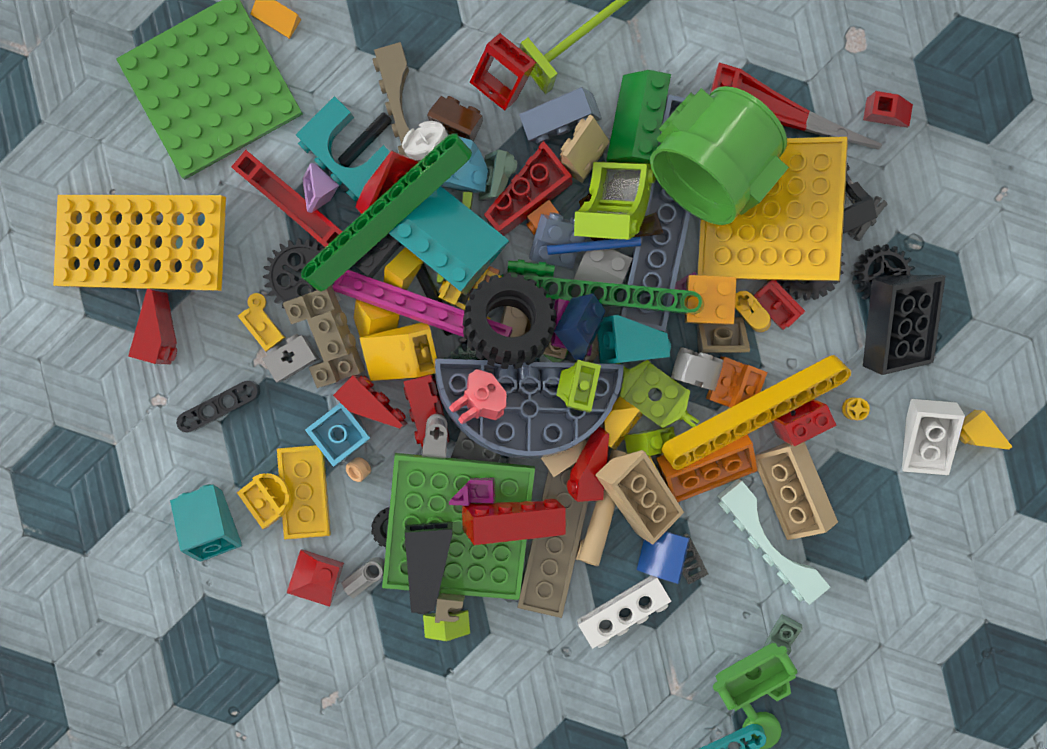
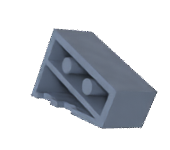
[519,87,602,144]

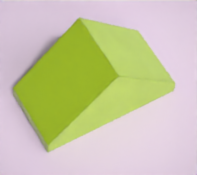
[423,610,470,641]

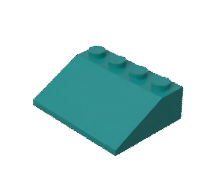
[389,186,509,296]

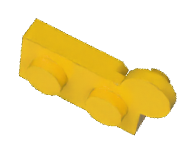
[238,293,285,352]

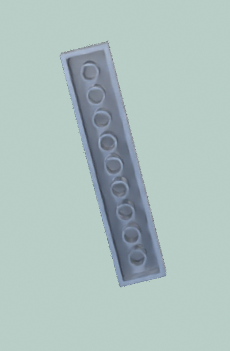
[619,95,691,332]

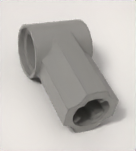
[341,557,385,598]

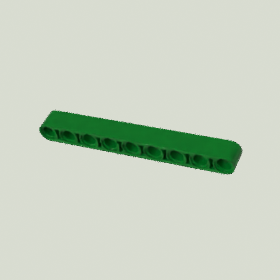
[301,134,472,292]
[501,274,704,315]

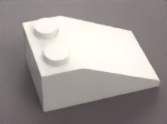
[902,399,965,475]

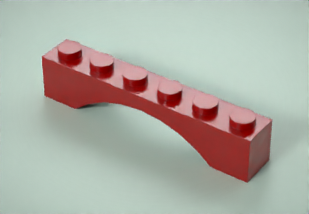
[231,150,343,247]

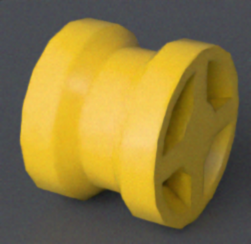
[842,397,870,421]

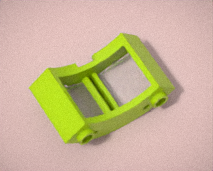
[574,162,656,240]

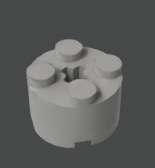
[671,347,724,391]

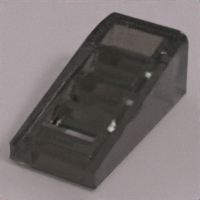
[682,534,708,585]

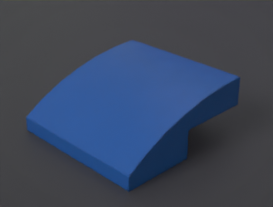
[637,531,690,584]

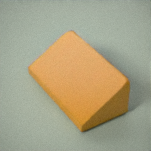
[250,0,301,39]

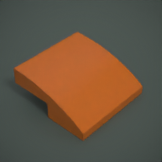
[706,356,768,408]

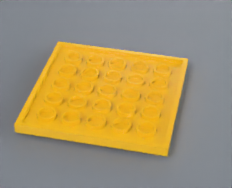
[698,137,848,281]

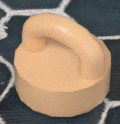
[346,457,371,482]

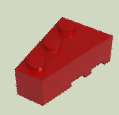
[403,375,451,449]

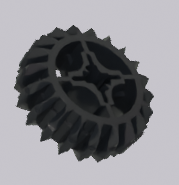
[851,244,915,303]

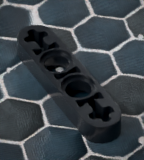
[176,381,260,433]

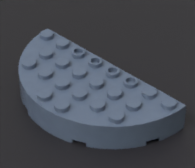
[435,359,623,459]

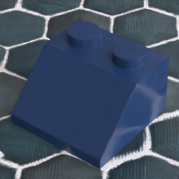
[554,294,606,361]

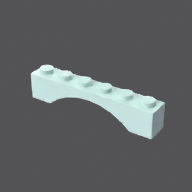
[717,479,830,605]

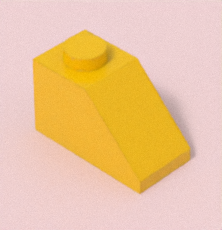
[959,410,1012,450]

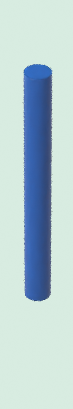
[547,237,641,255]

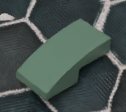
[763,614,803,656]

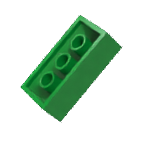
[606,70,671,164]

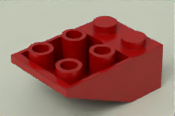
[333,375,408,429]

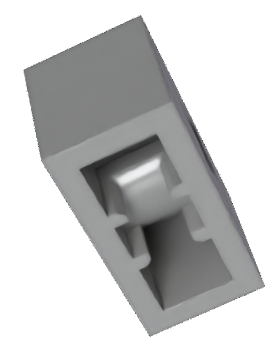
[262,334,320,382]

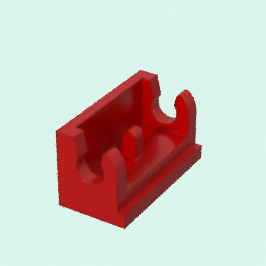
[753,280,806,330]

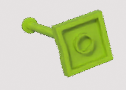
[520,0,630,95]

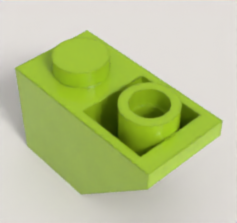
[624,426,676,456]

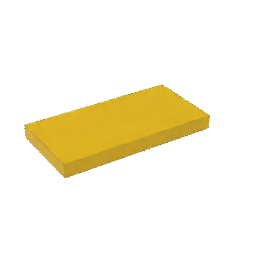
[277,445,331,539]

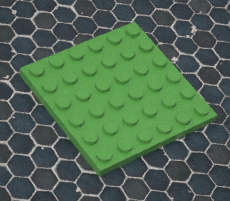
[116,0,303,180]
[382,453,535,600]

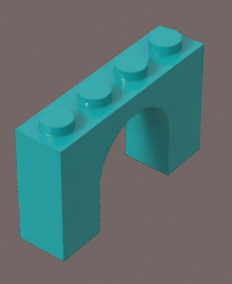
[296,96,390,202]

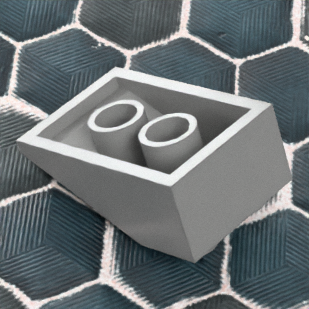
[571,240,633,318]

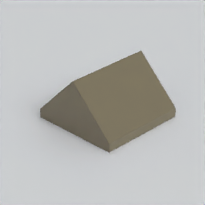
[697,317,750,353]

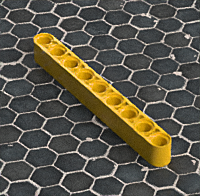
[661,355,851,470]

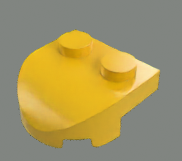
[237,473,291,529]

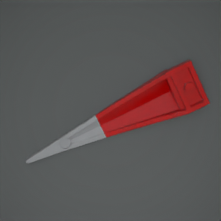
[710,62,882,149]

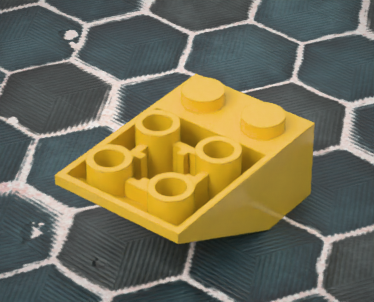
[359,322,437,381]

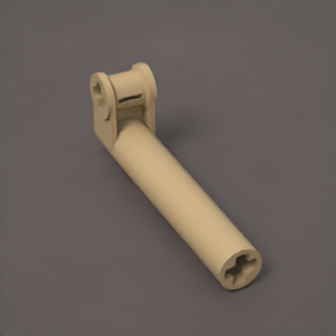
[575,450,627,566]

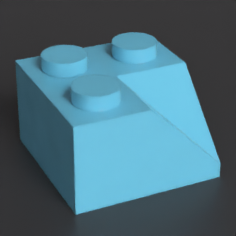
[441,135,488,193]
[305,403,371,467]

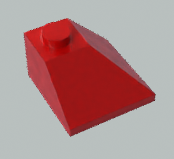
[287,549,344,607]

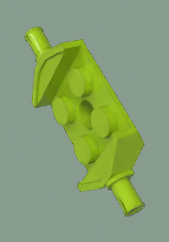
[615,360,700,428]

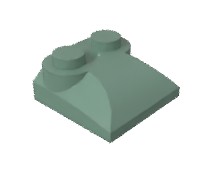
[478,150,517,201]

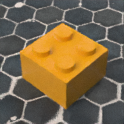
[684,275,736,325]

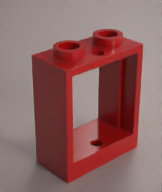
[469,33,536,111]
[771,399,837,447]

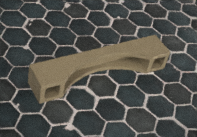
[372,42,421,162]

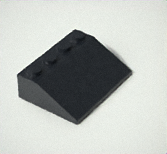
[862,275,946,375]

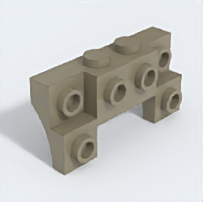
[283,285,365,388]

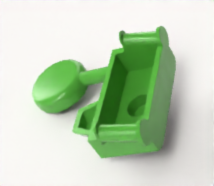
[713,643,798,749]

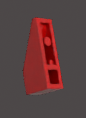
[567,426,609,502]

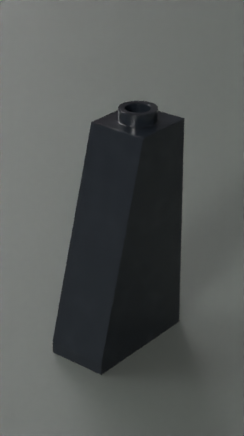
[405,522,453,614]

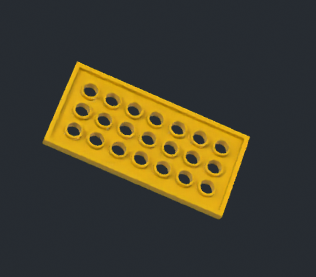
[53,195,226,291]

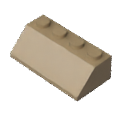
[755,442,838,540]
[596,450,684,544]

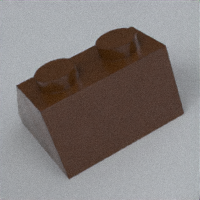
[427,96,483,142]

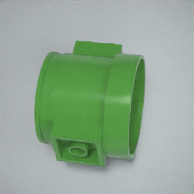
[650,86,789,225]

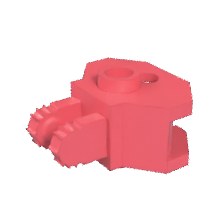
[449,369,506,424]

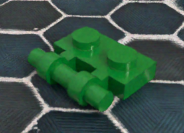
[507,259,555,278]

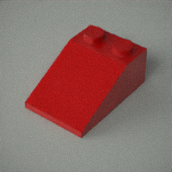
[355,151,419,214]
[128,288,177,365]

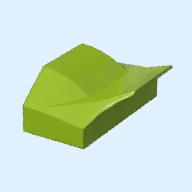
[556,360,601,413]

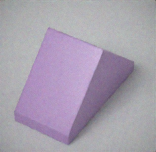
[303,163,339,213]

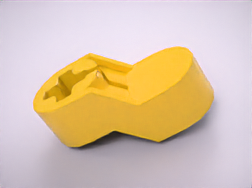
[735,291,771,333]

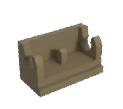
[435,593,465,623]

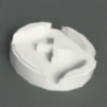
[402,121,448,160]

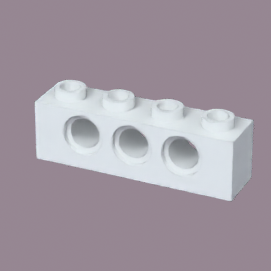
[577,575,671,649]

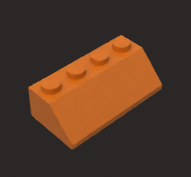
[656,434,757,502]

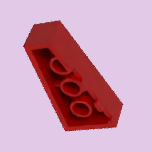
[484,141,572,236]
[462,499,566,545]

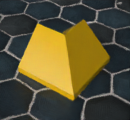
[604,396,643,450]

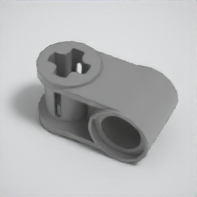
[422,414,447,458]

